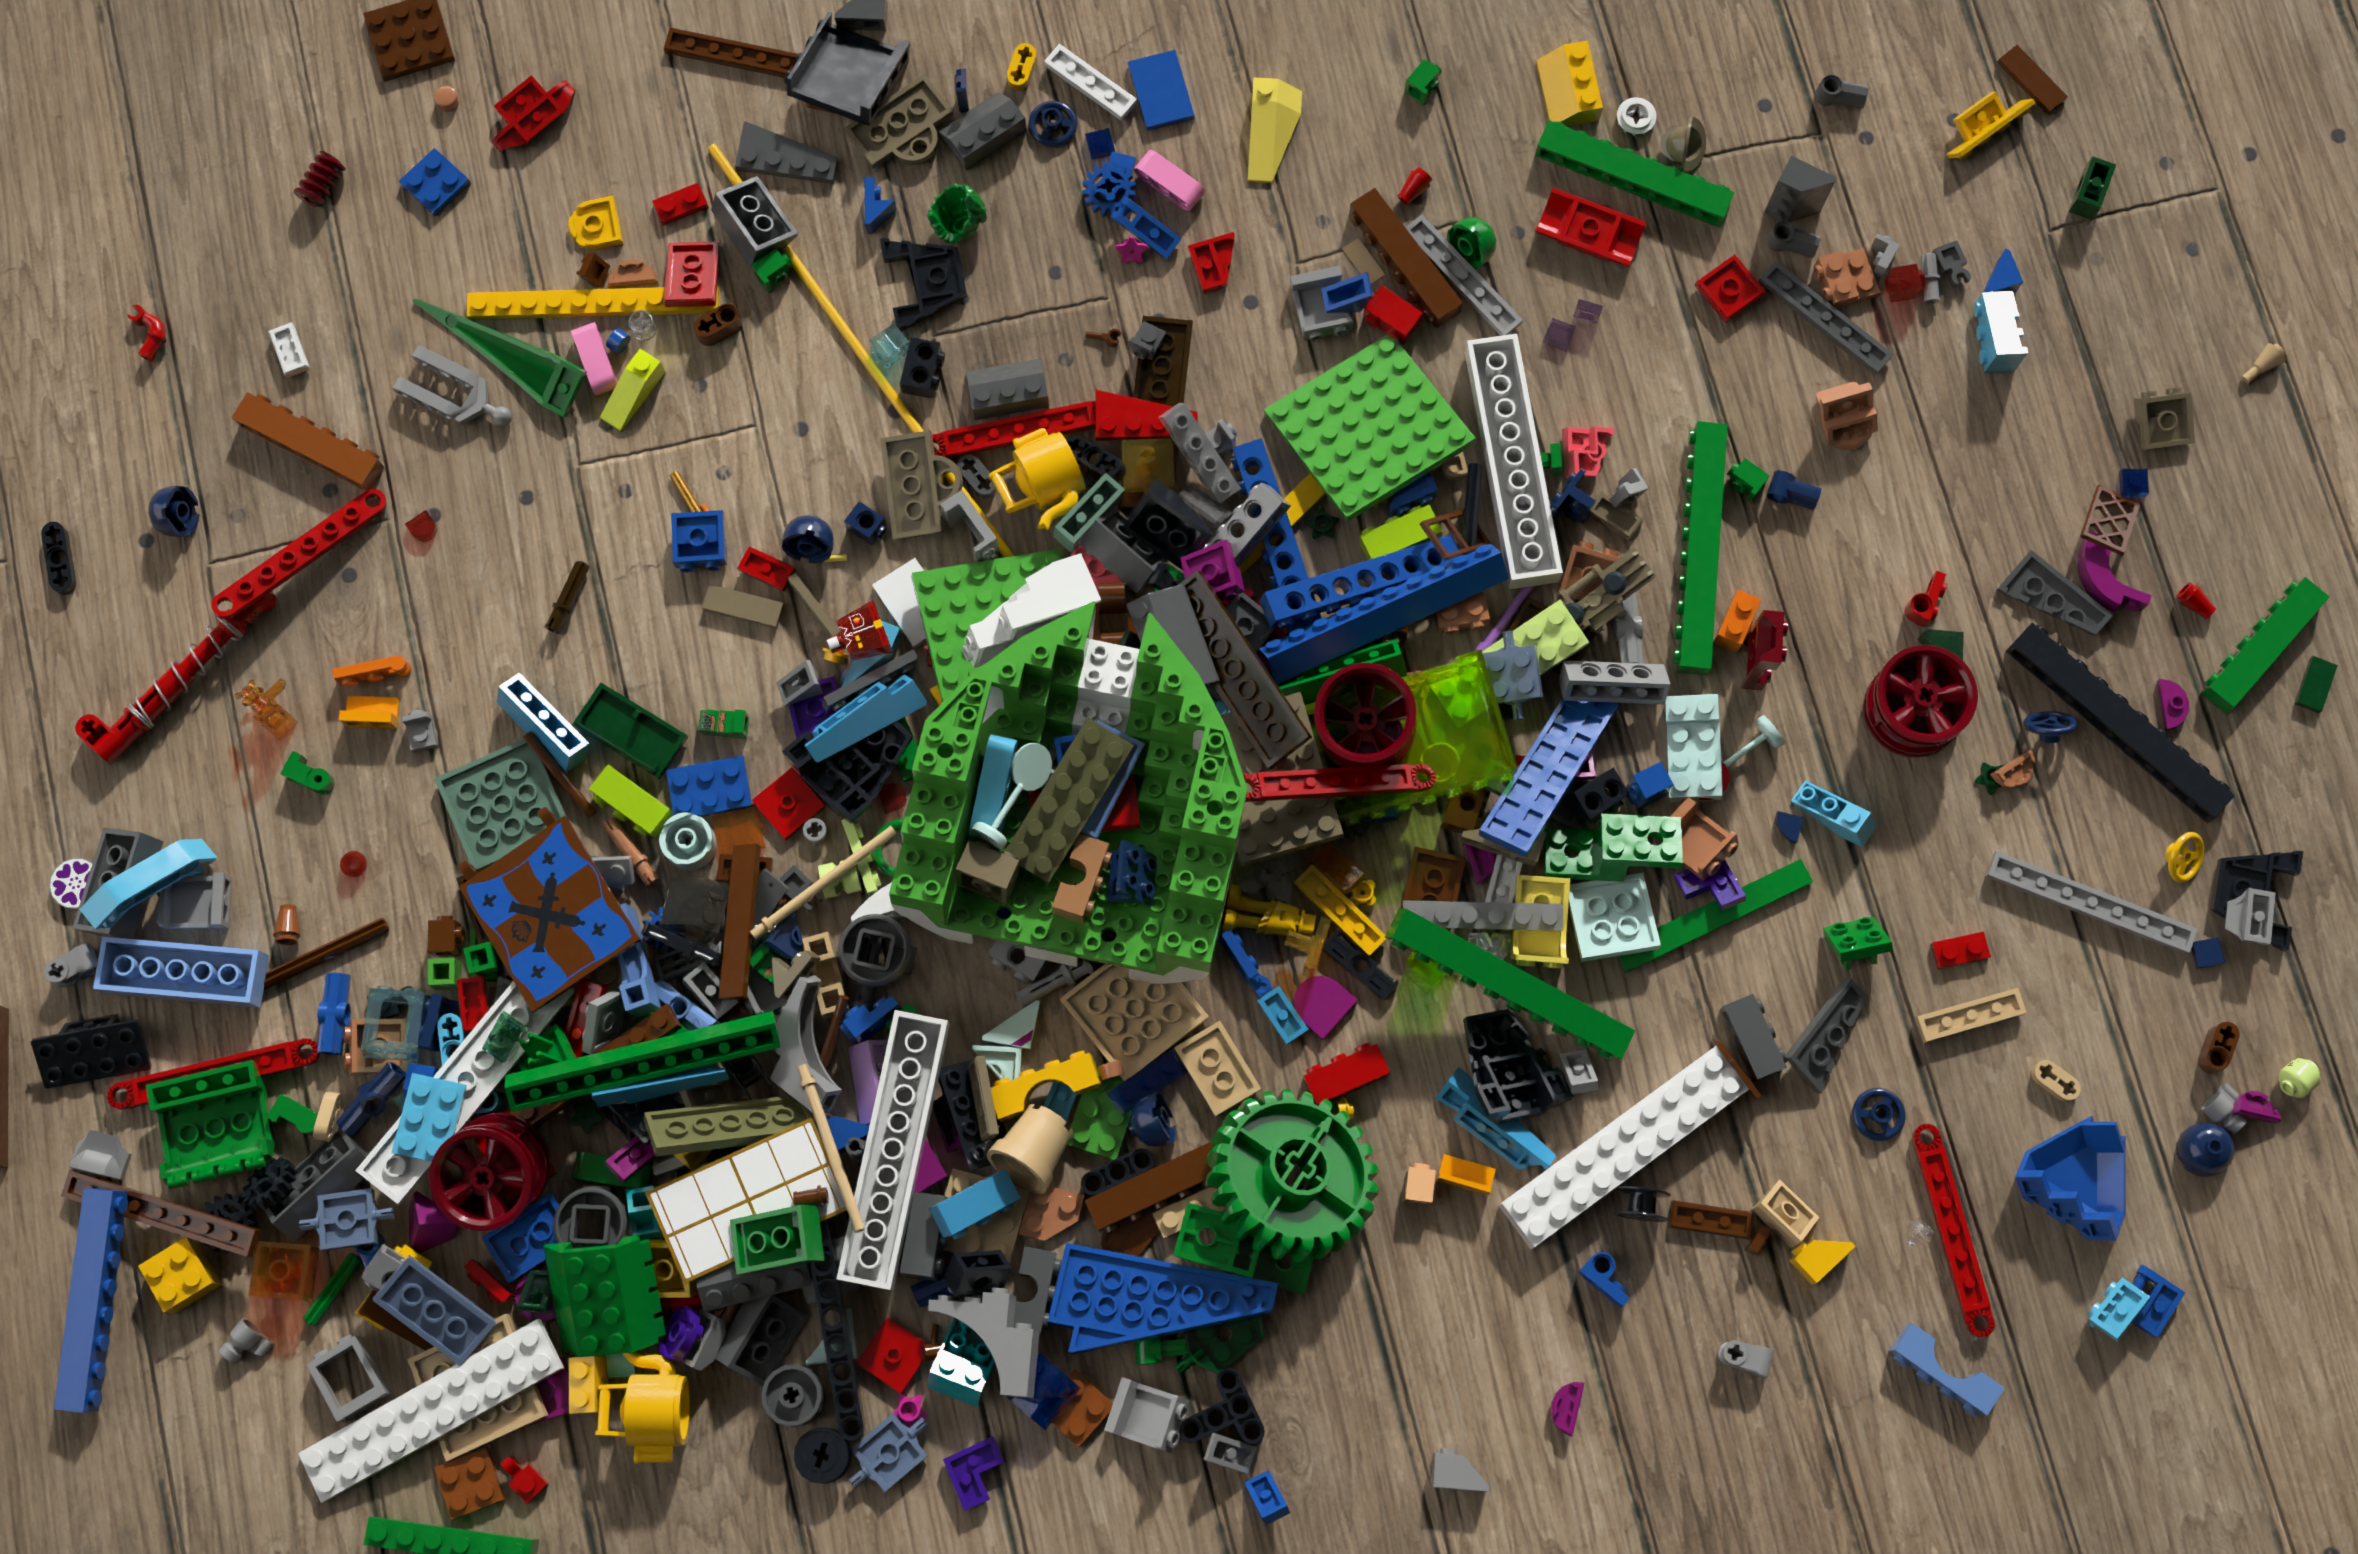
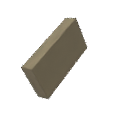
[1590,491,1643,541]

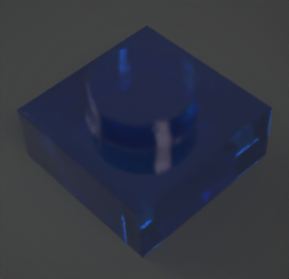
[1085,128,1115,160]
[2119,469,2149,497]

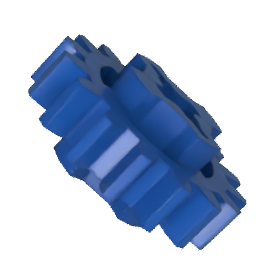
[1082,162,1136,217]

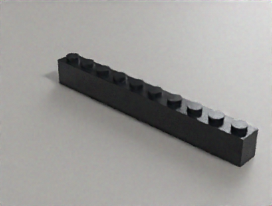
[2006,623,2235,823]

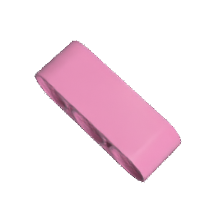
[1133,150,1205,212]
[571,322,618,396]

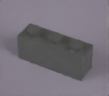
[1720,994,1787,1083]
[900,1192,949,1281]

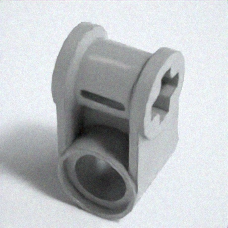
[44,943,98,987]
[1717,1340,1774,1378]

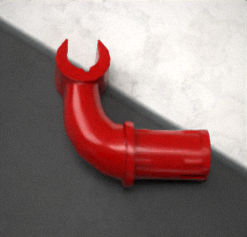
[127,305,166,362]

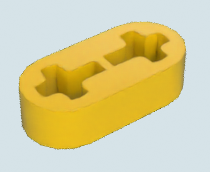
[1007,43,1037,91]

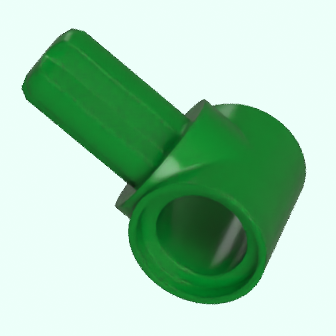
[1134,1337,1188,1365]

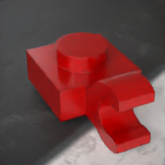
[500,1456,549,1504]

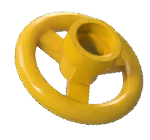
[2165,832,2204,883]

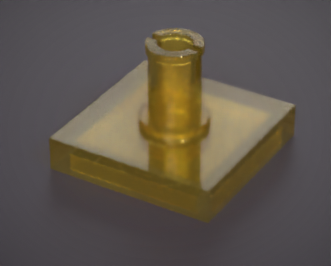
[1122,438,1175,492]
[1284,916,1331,978]

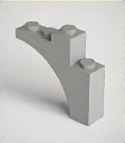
[769,975,842,1113]
[928,1288,1040,1398]

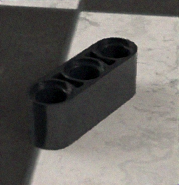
[1081,1148,1154,1197]

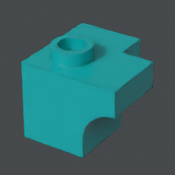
[626,1186,661,1241]

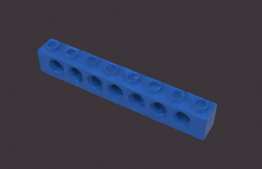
[1230,438,1322,634]
[1259,534,1458,629]

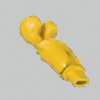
[1222,884,1316,937]

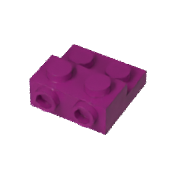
[1181,539,1245,602]

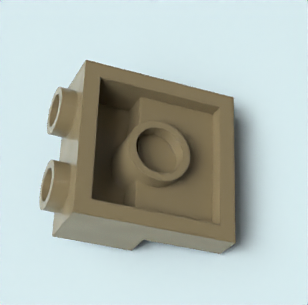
[2134,387,2195,450]

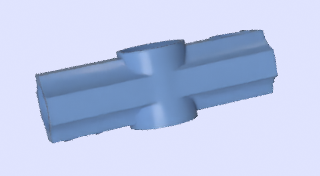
[655,979,720,1030]

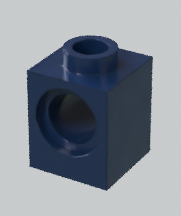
[844,501,886,545]

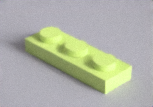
[841,819,882,897]

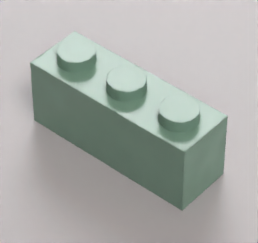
[1053,473,1125,553]

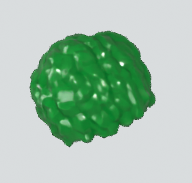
[927,183,987,245]

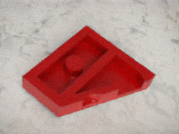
[1188,232,1235,294]

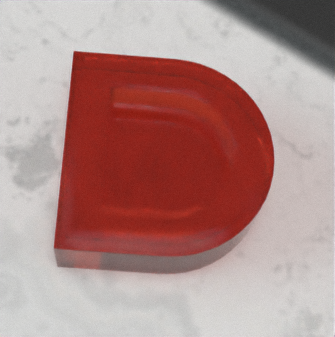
[405,510,437,542]
[879,783,907,814]

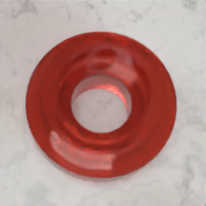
[340,851,367,877]

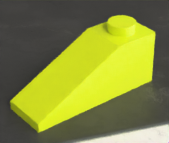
[600,349,666,432]

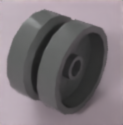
[761,1365,826,1427]

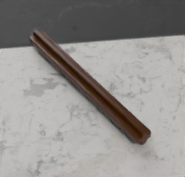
[263,918,389,991]

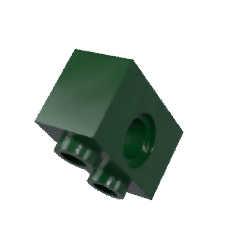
[2068,156,2116,220]

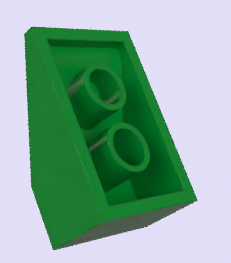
[730,1205,825,1275]

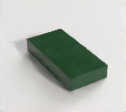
[2294,656,2338,714]

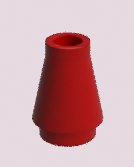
[1397,167,1432,206]
[2176,582,2216,619]

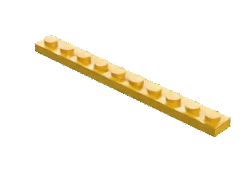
[467,286,720,320]

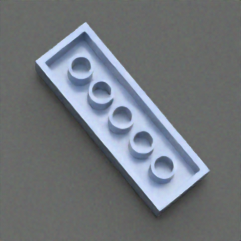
[93,936,269,1008]

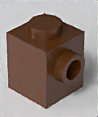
[427,916,465,956]

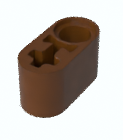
[694,303,742,346]
[2198,1022,2240,1074]

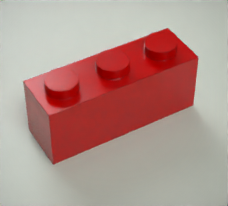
[1303,1042,1390,1106]

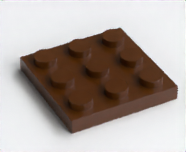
[363,0,455,82]

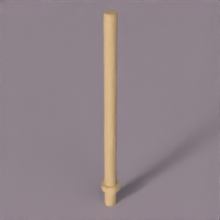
[750,826,897,940]
[797,1064,865,1233]

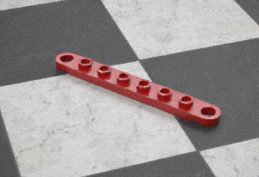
[932,401,1096,459]
[211,489,387,620]
[1243,763,1436,802]
[106,1038,321,1110]
[1912,1124,1995,1337]

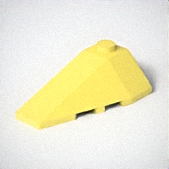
[1248,77,1302,183]

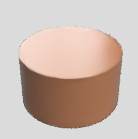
[434,86,459,112]
[1098,1061,1125,1081]

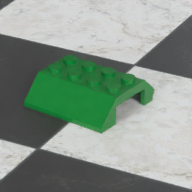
[146,1060,275,1189]
[543,1235,666,1357]

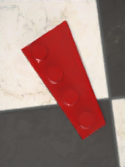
[1095,389,1198,441]

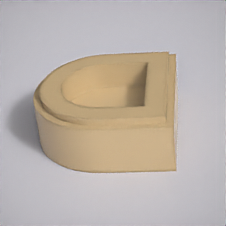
[1440,452,1468,480]

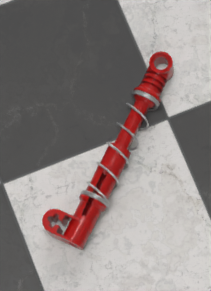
[75,591,277,765]

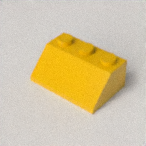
[1536,41,1603,126]

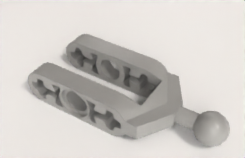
[392,345,512,426]

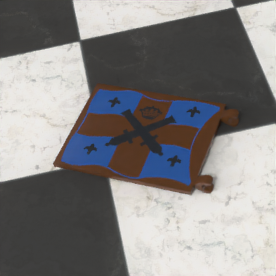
[458,807,641,1013]

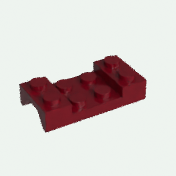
[1741,610,1788,691]

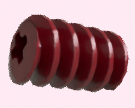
[294,151,346,207]

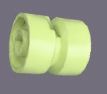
[818,860,862,899]

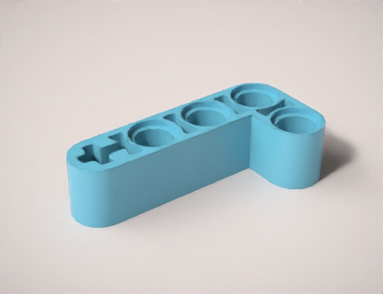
[969,734,1018,837]
[438,1013,503,1118]

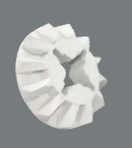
[1616,97,1656,136]

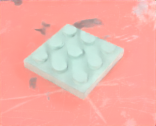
[1568,873,1661,962]

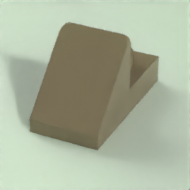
[772,950,821,1000]

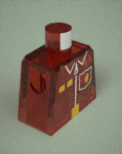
[827,601,893,660]

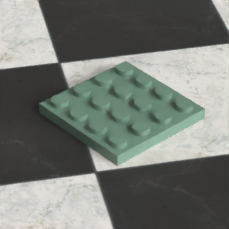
[434,739,568,870]

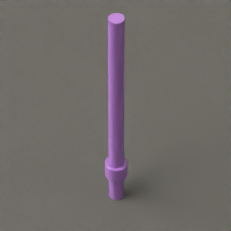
[1472,586,1536,658]

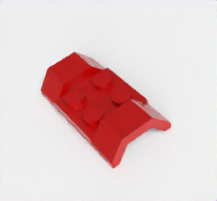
[1535,188,1647,267]

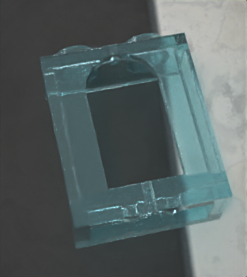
[361,986,426,1062]

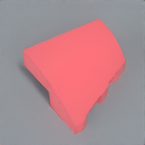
[1562,426,1614,479]

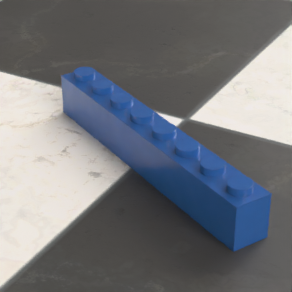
[54,1188,128,1413]

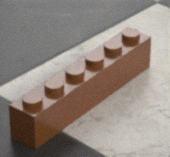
[231,392,384,491]

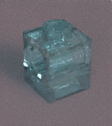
[869,323,909,368]

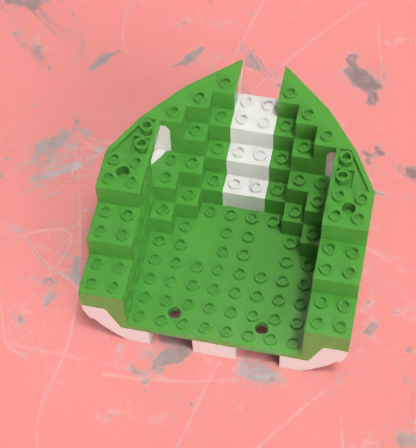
[889,601,1247,984]

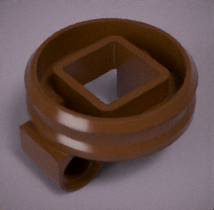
[1093,582,1138,645]

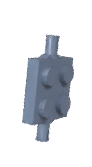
[1483,631,1543,720]
[299,1188,395,1251]
[849,1413,929,1492]

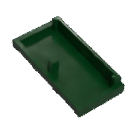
[572,682,688,780]

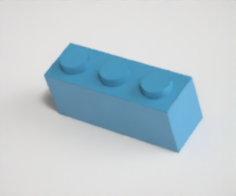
[929,1169,1020,1239]

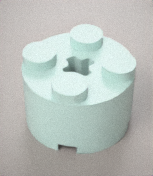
[659,813,717,871]

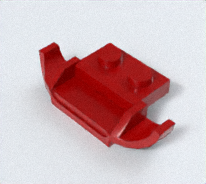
[492,75,575,152]

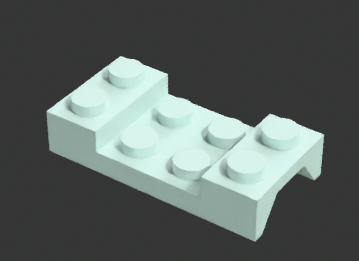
[1666,694,1723,802]

